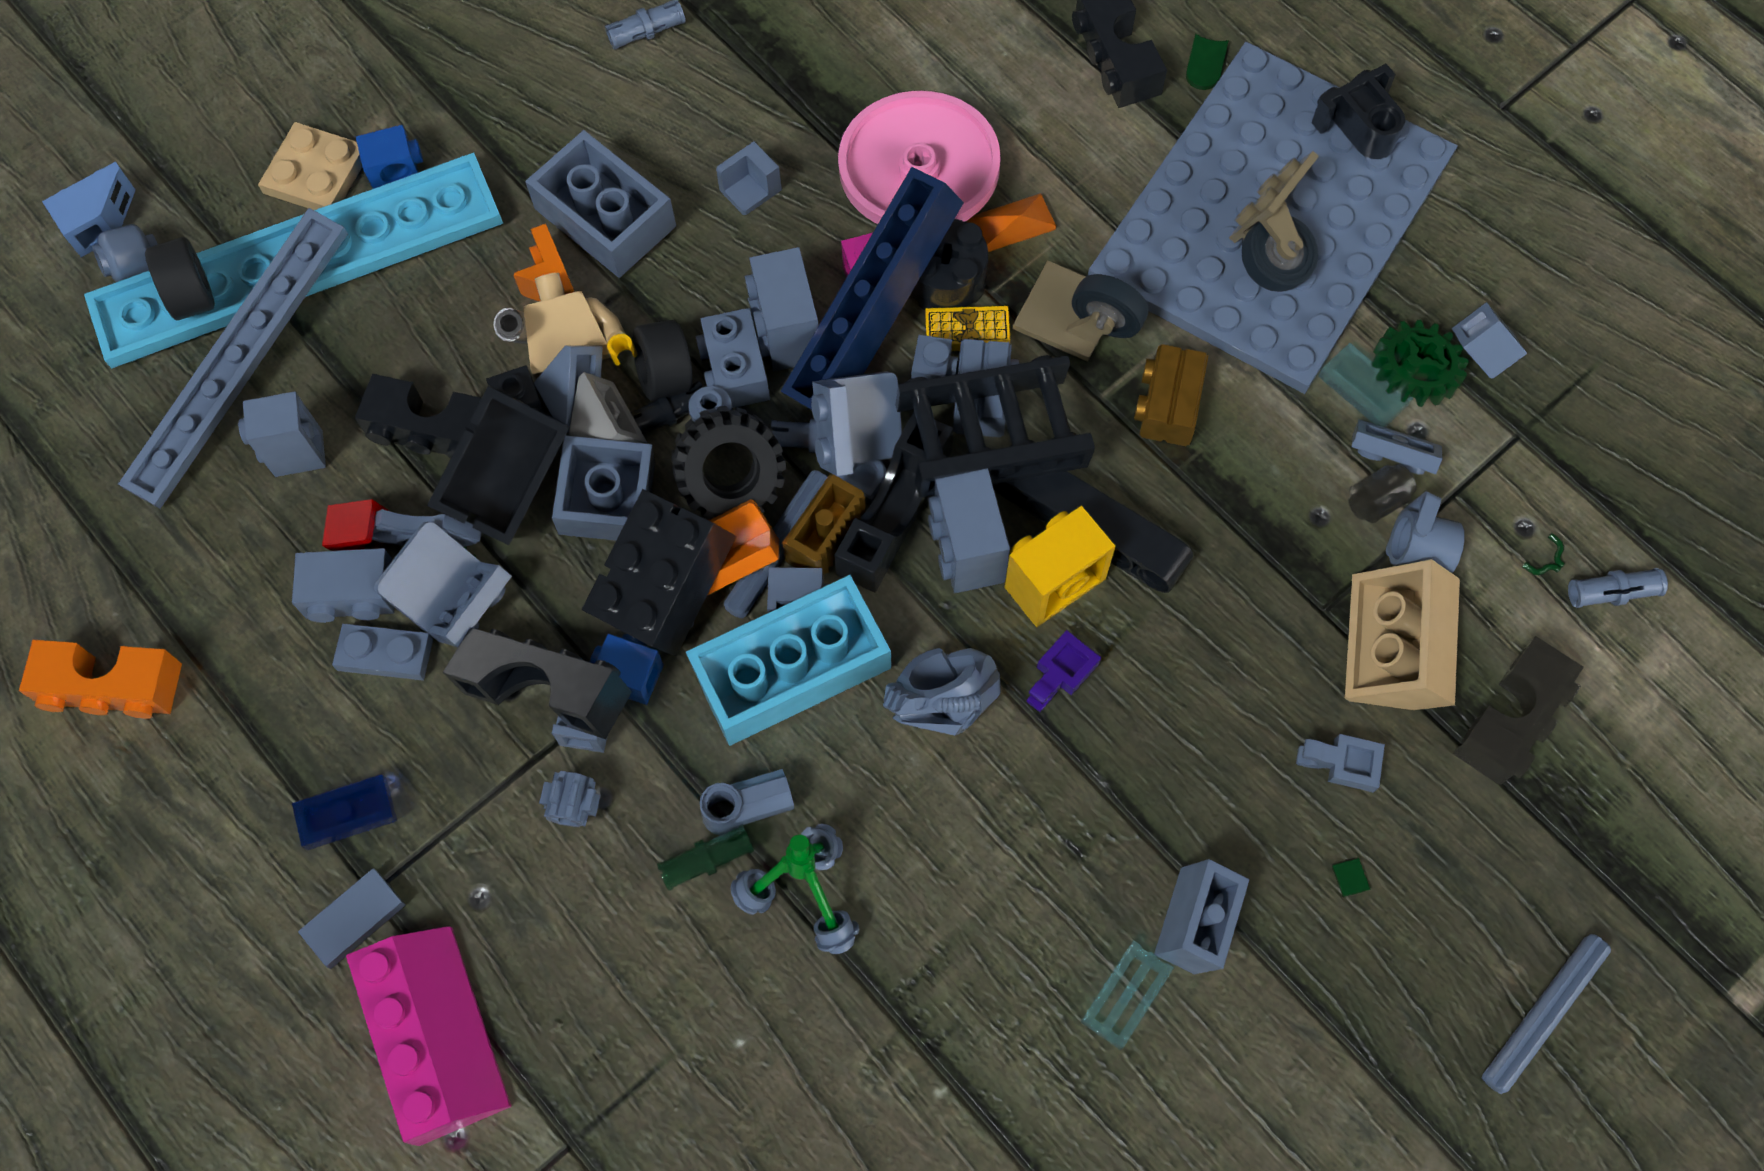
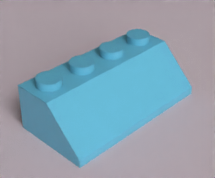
[686,575,891,746]

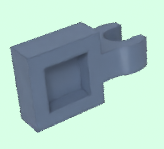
[1296,734,1385,792]

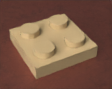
[258,122,362,210]

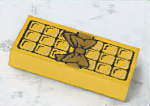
[925,306,1010,351]

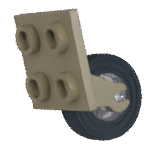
[1229,151,1319,292]
[1012,261,1149,361]

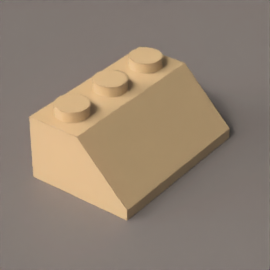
[1345,559,1460,710]

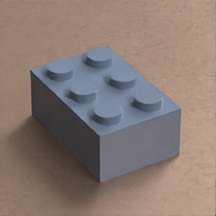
[525,130,676,278]

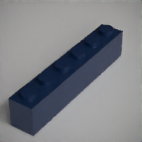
[781,167,964,410]

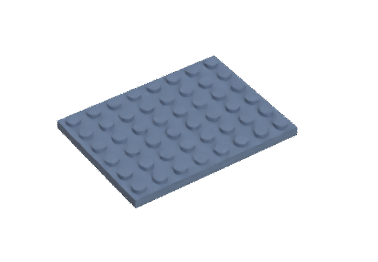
[1088,42,1458,394]

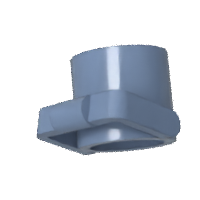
[1385,491,1465,573]

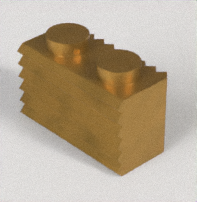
[782,474,866,578]

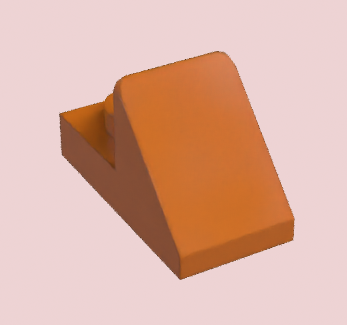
[513,223,574,302]

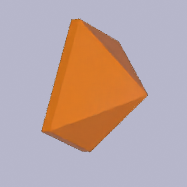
[966,193,1056,252]

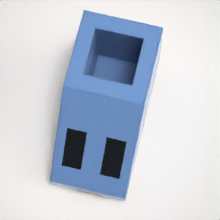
[42,162,136,257]

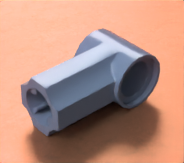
[700,769,794,836]

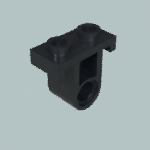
[1311,63,1405,159]

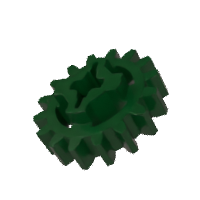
[1371,320,1469,407]

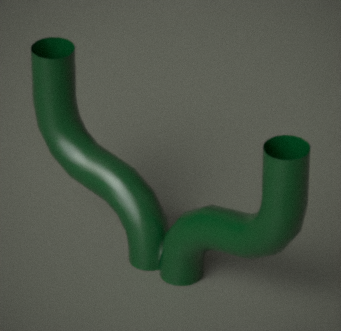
[1522,533,1565,576]

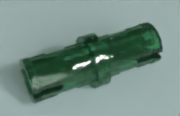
[657,824,755,891]

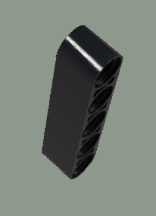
[992,471,1193,593]

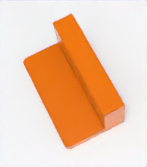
[707,499,779,595]

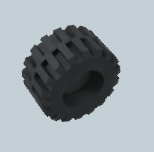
[671,406,786,520]

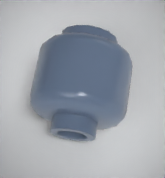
[92,224,158,282]

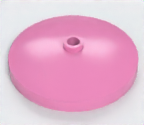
[838,91,1000,224]

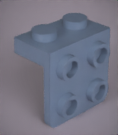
[811,371,902,476]
[374,522,512,647]

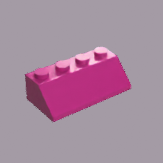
[346,926,511,1146]

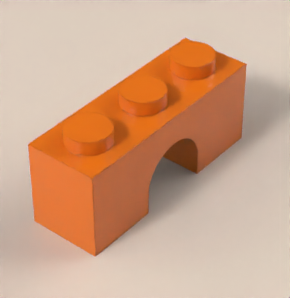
[19,640,182,719]

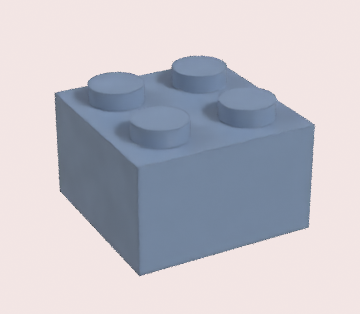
[744,247,818,372]
[552,435,656,541]
[928,468,1010,593]

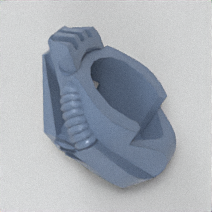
[883,648,1001,736]

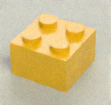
[1005,505,1115,628]

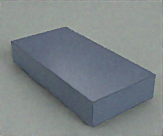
[298,868,406,969]

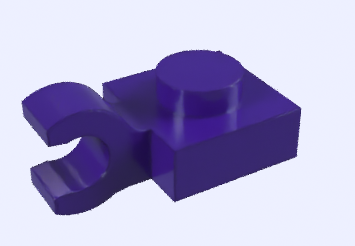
[1026,630,1101,712]

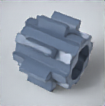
[539,771,601,827]

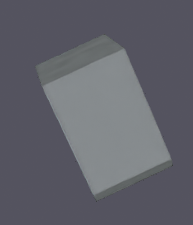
[568,372,647,444]

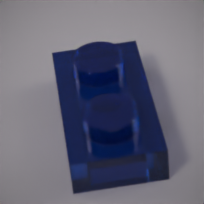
[292,774,397,851]

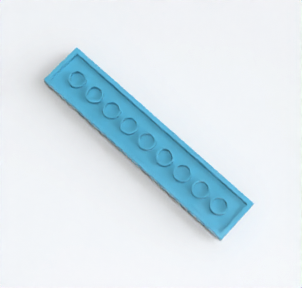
[84,152,503,369]

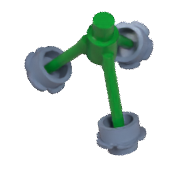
[730,824,859,954]

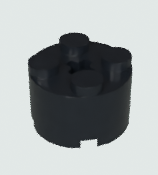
[910,219,988,310]

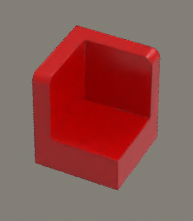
[322,499,391,551]

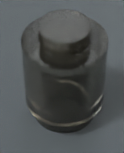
[1348,464,1417,523]

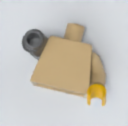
[493,273,638,378]

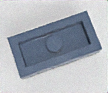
[1351,419,1443,474]
[332,624,433,681]

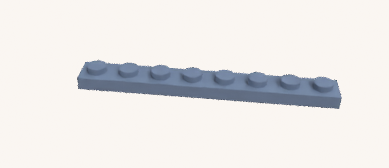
[118,208,348,509]

